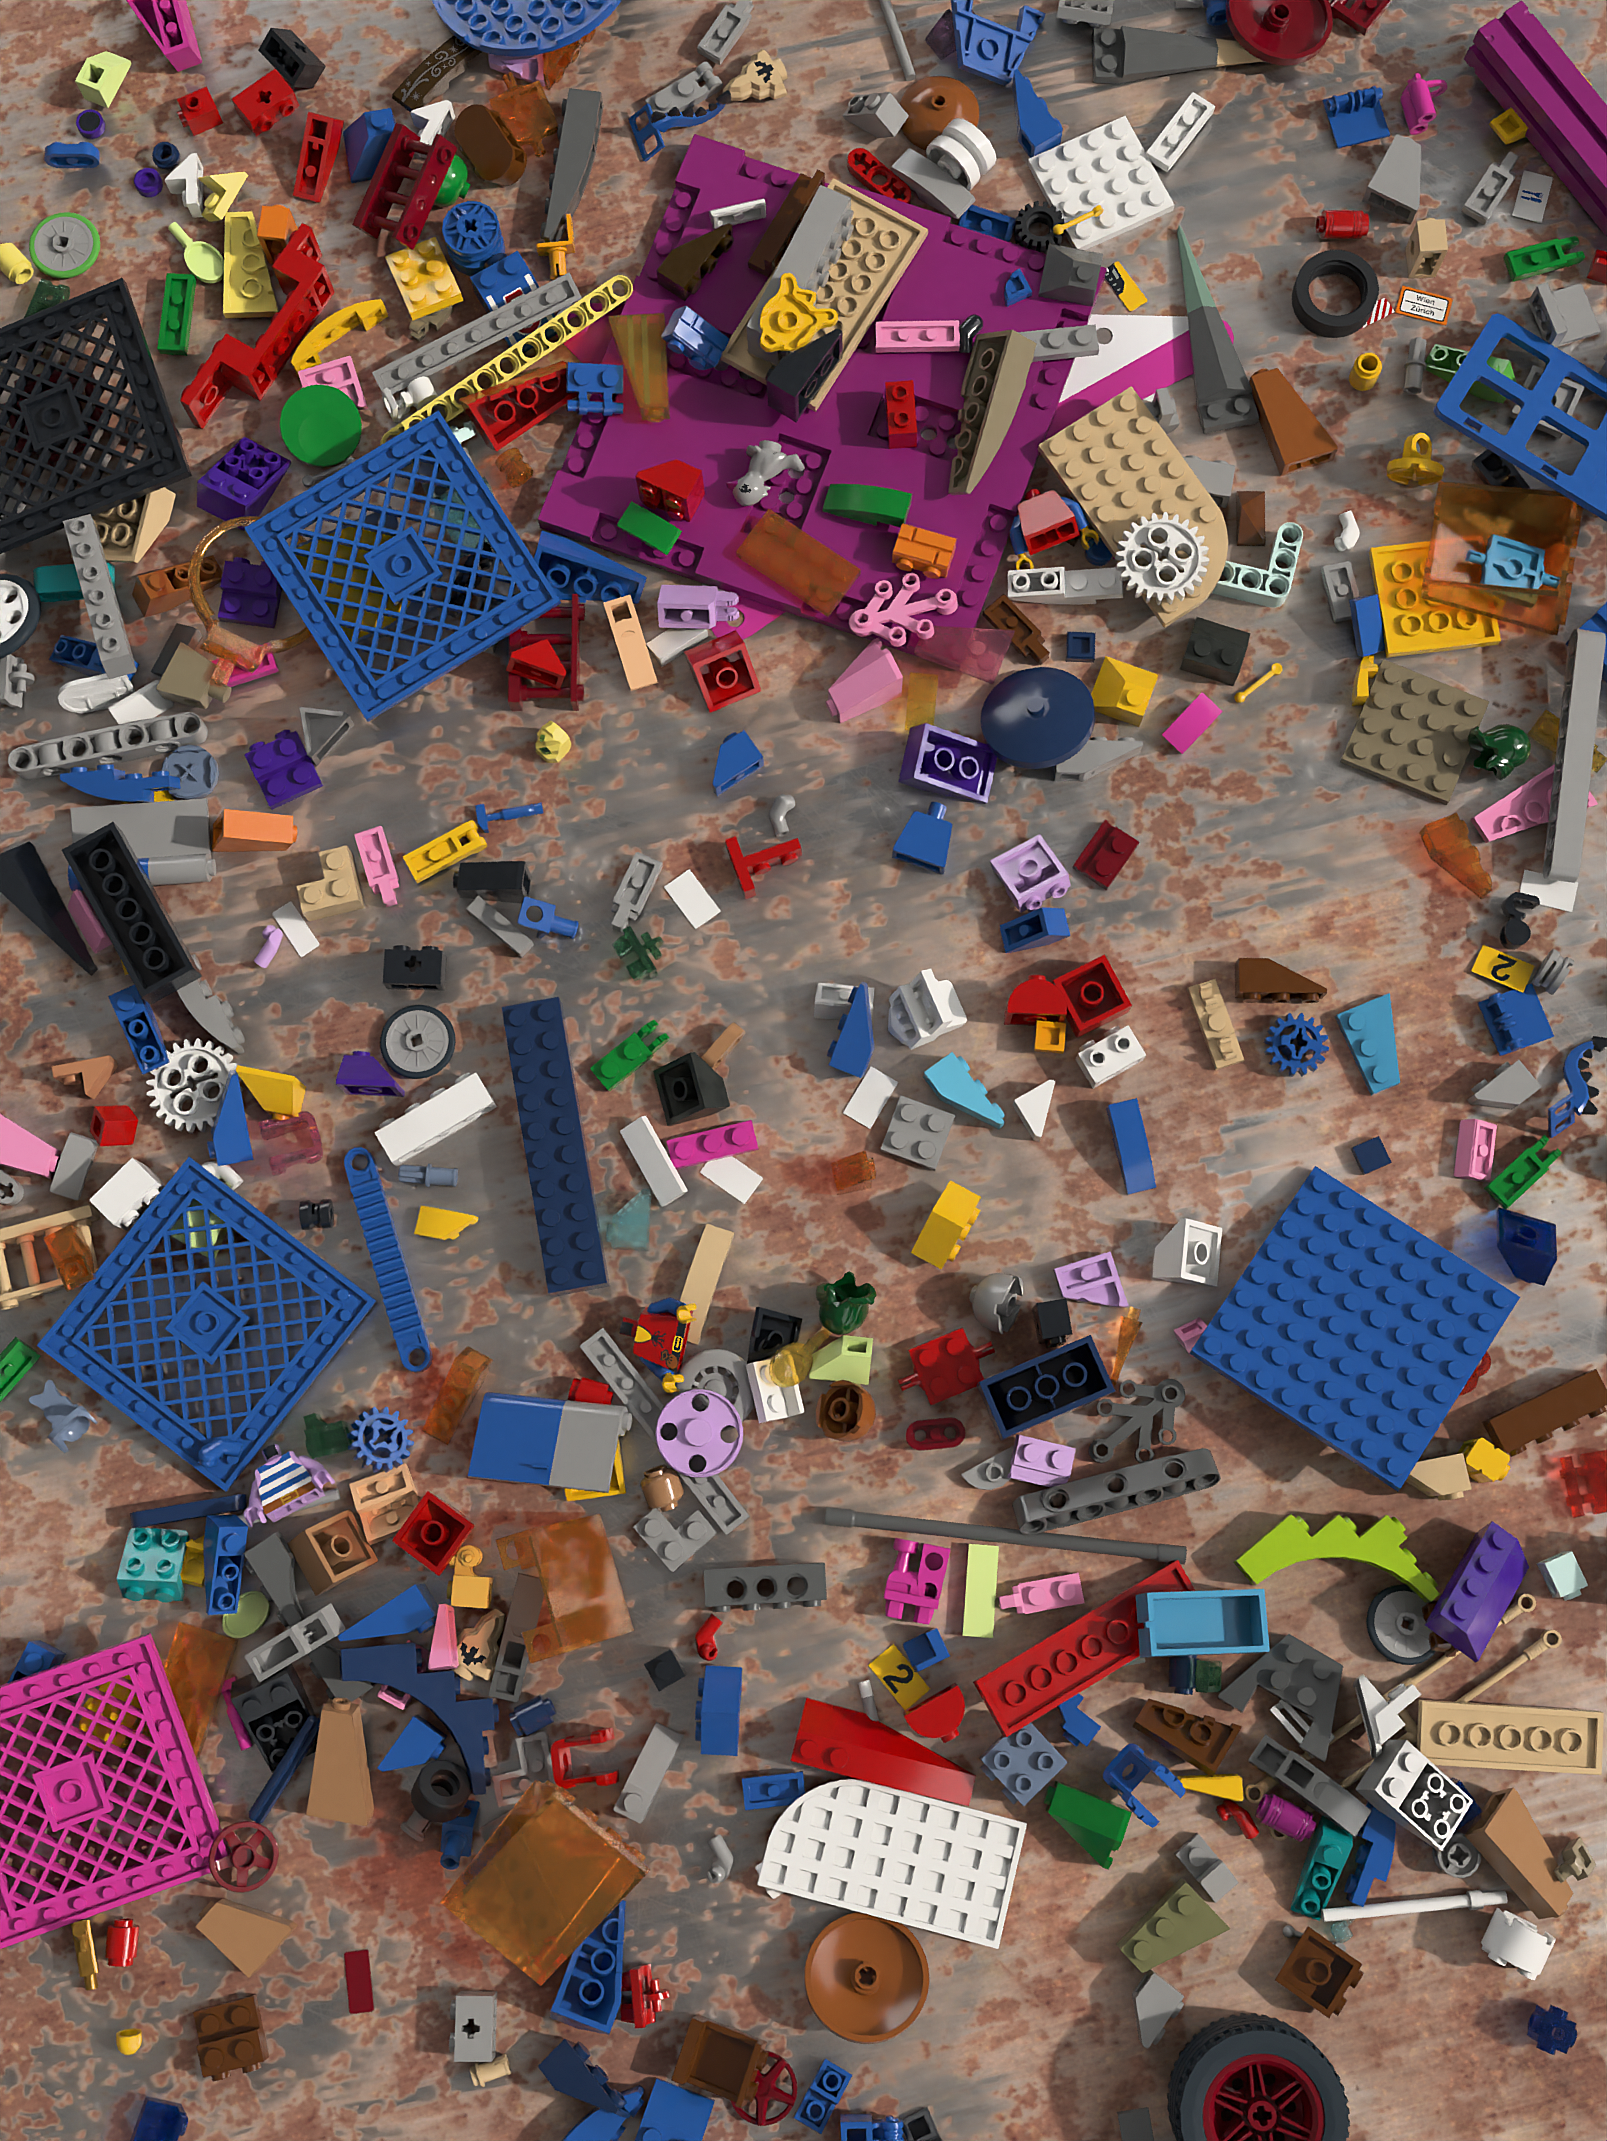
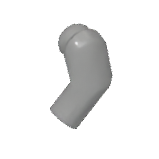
[707,1834,733,1884]

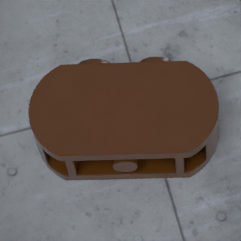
[454,104,527,186]

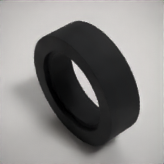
[1292,250,1379,338]

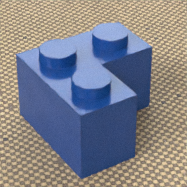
[695,1665,742,1756]

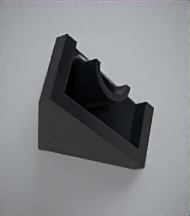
[747,1307,802,1364]

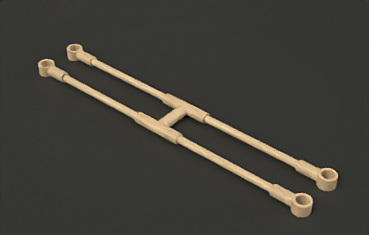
[1244,1594,1562,1841]

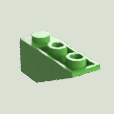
[1425,344,1516,404]

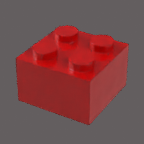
[1052,954,1132,1038]

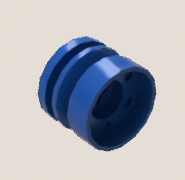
[442,201,505,276]

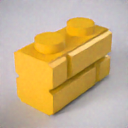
[1457,1438,1510,1483]

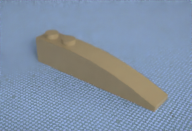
[948,330,1037,495]

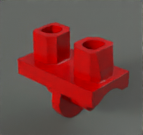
[620,1964,670,2028]

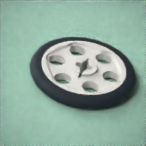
[0,574,41,659]

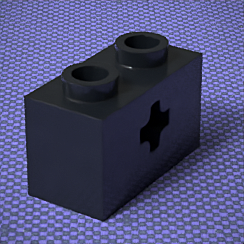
[258,28,326,88]
[1471,449,1530,510]
[383,945,447,991]
[1032,1298,1073,1348]

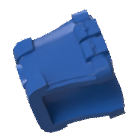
[1103,1743,1186,1828]

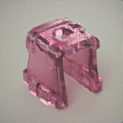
[258,1111,323,1176]

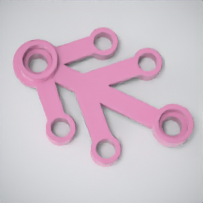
[849,573,958,647]

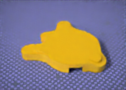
[759,273,838,352]

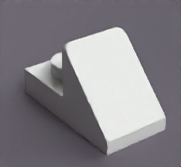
[411,100,455,159]
[165,153,203,218]

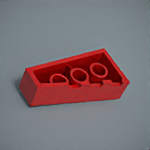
[458,361,577,452]

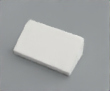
[709,199,766,229]
[646,628,708,667]
[108,679,174,725]
[814,983,875,1020]

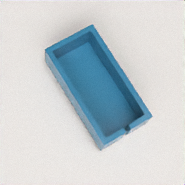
[1136,1589,1270,1658]

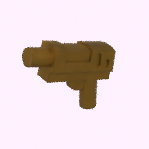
[71,1919,99,1991]

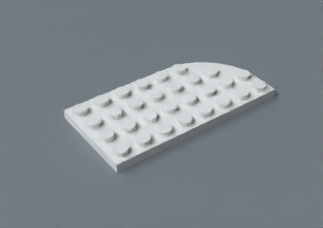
[757,1779,1027,1949]

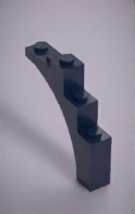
[338,1642,499,1795]

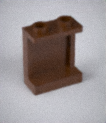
[671,2014,769,2108]

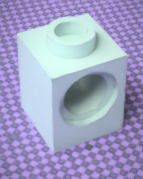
[1537,1551,1588,1601]

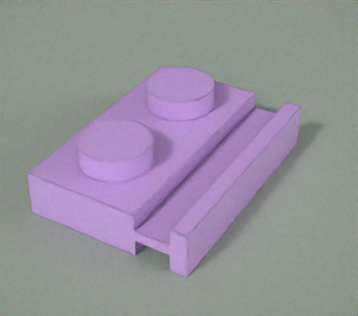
[1007,1435,1076,1488]

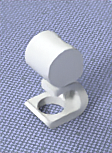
[382,377,438,422]

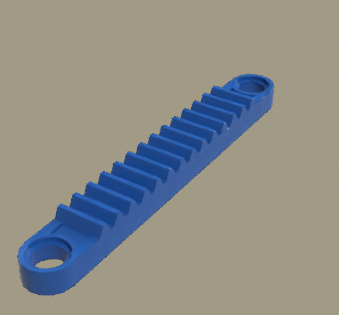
[344,1147,433,1373]

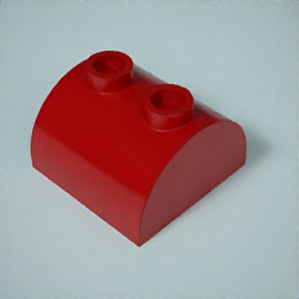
[1004,975,1067,1026]
[903,1683,965,1743]

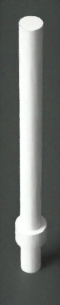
[1321,1890,1507,1922]

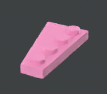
[1470,764,1598,843]

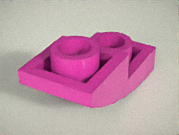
[1162,692,1223,754]

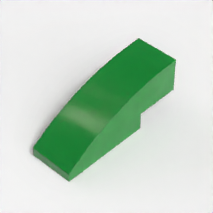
[822,484,912,528]

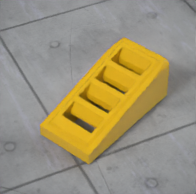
[1177,1773,1243,1801]

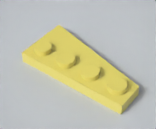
[223,211,279,318]

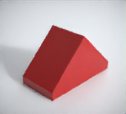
[506,639,566,690]

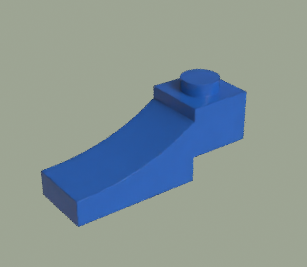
[1057,1693,1101,1747]

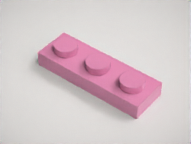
[876,320,960,353]

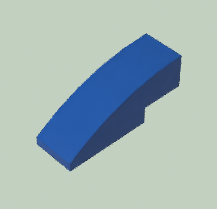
[1106,1098,1156,1195]

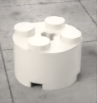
[1481,1908,1556,1980]

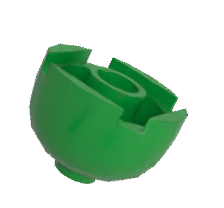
[433,154,471,207]

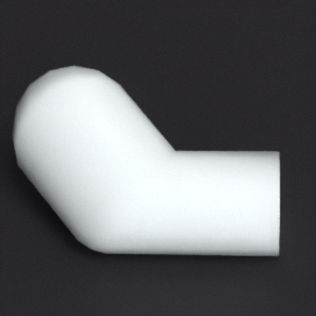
[1334,511,1359,552]
[202,1161,243,1190]

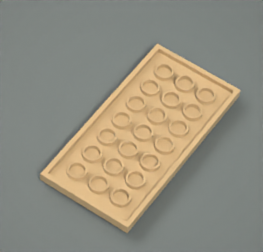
[720,178,928,412]

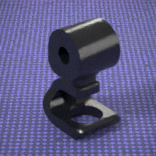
[1500,892,1540,950]

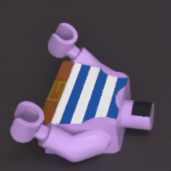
[243,1444,335,1528]

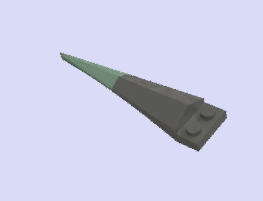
[1177,226,1259,434]

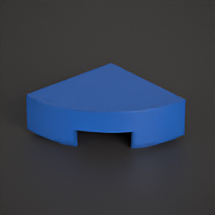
[1004,268,1032,307]

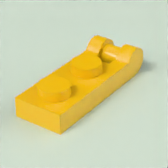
[403,820,488,884]

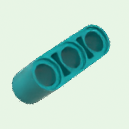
[33,562,116,602]

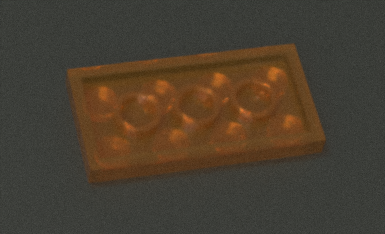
[736,509,861,617]
[142,1622,239,1759]

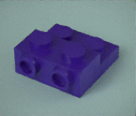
[218,557,282,629]
[244,730,323,810]

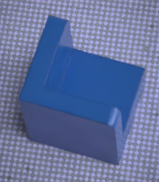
[903,1628,950,1672]

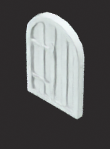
[58,674,135,713]

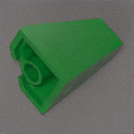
[1043,1781,1132,1870]

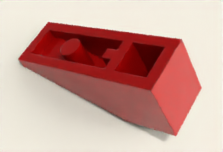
[293,112,344,203]

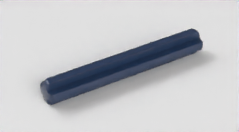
[249,1715,320,1824]

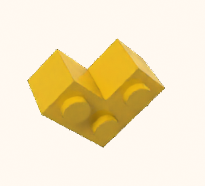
[911,1180,981,1270]

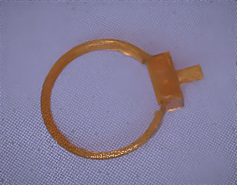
[188,516,312,687]

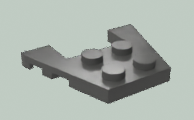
[1218,1634,1343,1763]

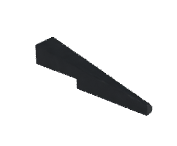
[0,841,98,976]

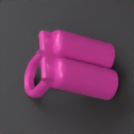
[1400,73,1448,135]

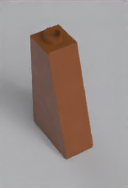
[1249,368,1338,476]

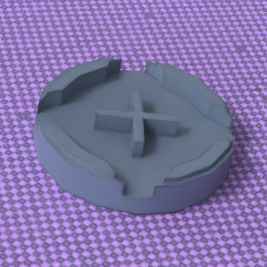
[161,745,219,800]

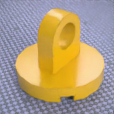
[1386,432,1444,486]

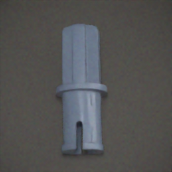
[398,1164,458,1187]

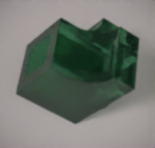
[303,1413,355,1461]

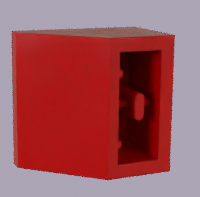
[635,459,705,522]

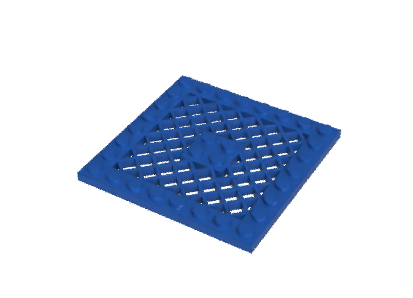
[244,410,561,722]
[37,1157,377,1492]

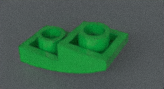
[617,501,682,555]

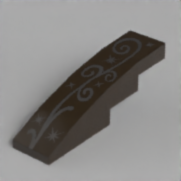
[392,36,482,113]

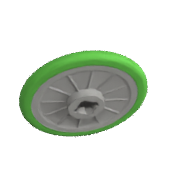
[29,212,100,279]

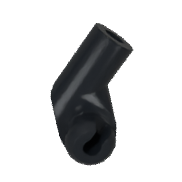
[959,314,983,353]

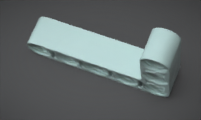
[1212,522,1303,608]

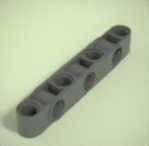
[1012,1448,1221,1535]

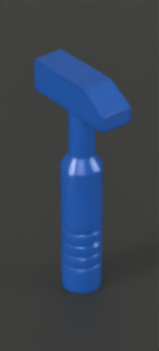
[475,802,544,833]

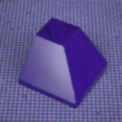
[336,1051,405,1097]

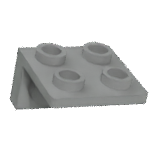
[1528,282,1600,347]

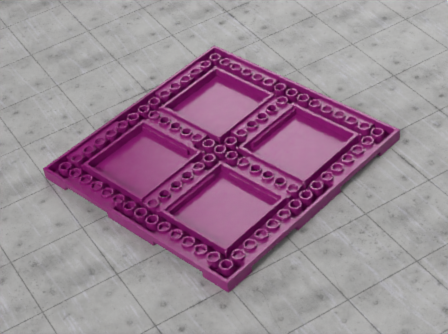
[538,134,1107,671]

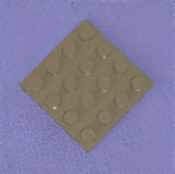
[1340,659,1489,805]

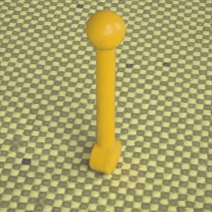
[1053,205,1104,235]
[1234,663,1283,703]

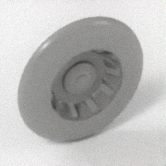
[674,1349,754,1432]

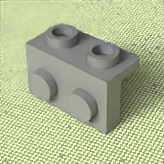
[1057,0,1114,28]

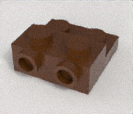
[1275,1926,1364,2018]
[193,1994,269,2082]

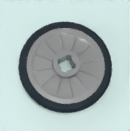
[380,1005,456,1079]
[1366,1585,1436,1665]

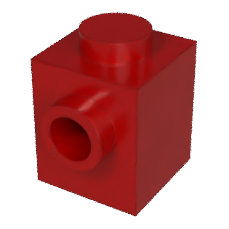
[177,86,223,136]

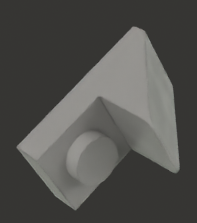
[1174,1833,1239,1903]

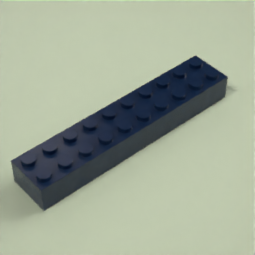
[501,997,610,1297]

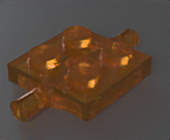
[489,72,558,157]

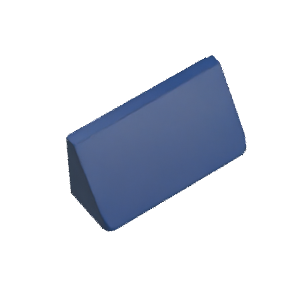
[958,204,1016,242]
[1349,594,1385,657]

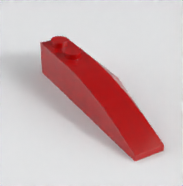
[791,1697,976,1806]

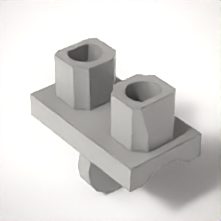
[0,654,35,709]

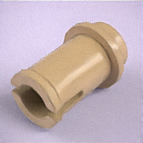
[470,2053,511,2087]

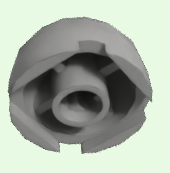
[969,1273,1023,1334]

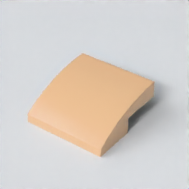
[349,1463,420,1545]

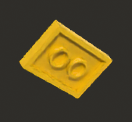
[385,237,464,321]

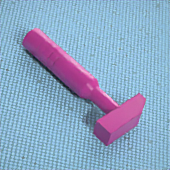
[209,1676,253,1751]

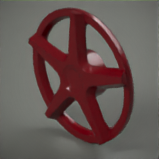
[209,1821,279,1893]
[730,2051,797,2126]

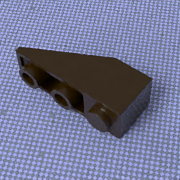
[656,223,734,301]

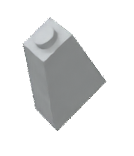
[1362,134,1421,224]

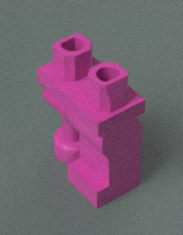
[883,1538,951,1625]

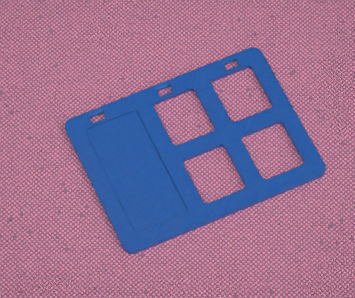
[1433,314,1607,522]

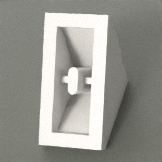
[1012,1080,1055,1142]

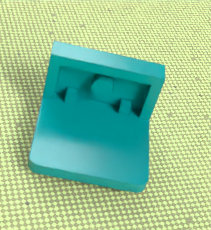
[117,1528,189,1603]

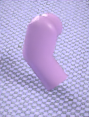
[254,925,283,968]

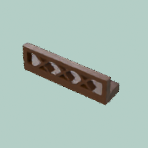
[748,169,825,277]

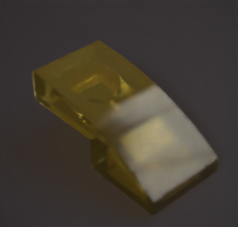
[905,672,938,730]

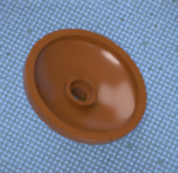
[900,76,979,150]

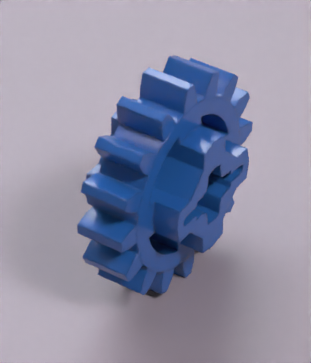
[1264,1013,1329,1077]
[347,1407,414,1473]

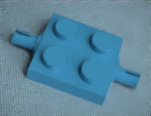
[1466,534,1560,605]

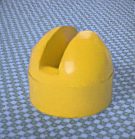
[116,2028,142,2055]

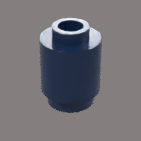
[1168,1656,1200,1695]
[509,1694,557,1736]

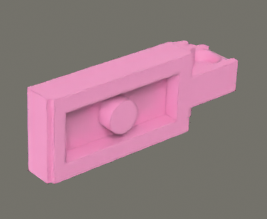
[354,826,399,907]
[998,1573,1084,1614]

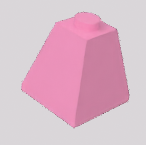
[825,638,903,723]

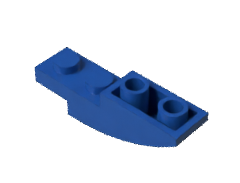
[60,764,181,803]
[1344,1801,1396,1907]
[562,2085,645,2141]

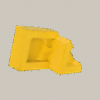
[1352,654,1378,706]
[414,1206,478,1240]
[180,1535,205,1588]

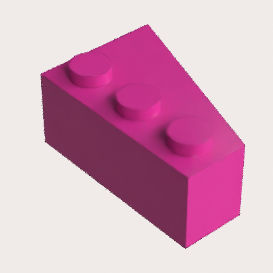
[126,0,202,72]

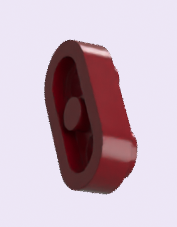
[905,1417,966,1451]

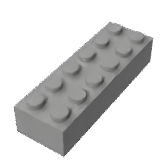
[746,185,854,365]

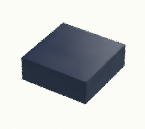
[1066,631,1096,663]
[1351,1136,1392,1175]

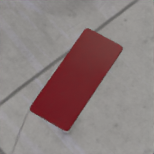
[344,1950,374,2014]

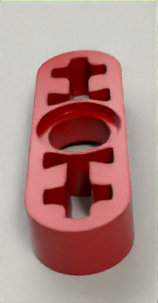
[847,148,911,204]

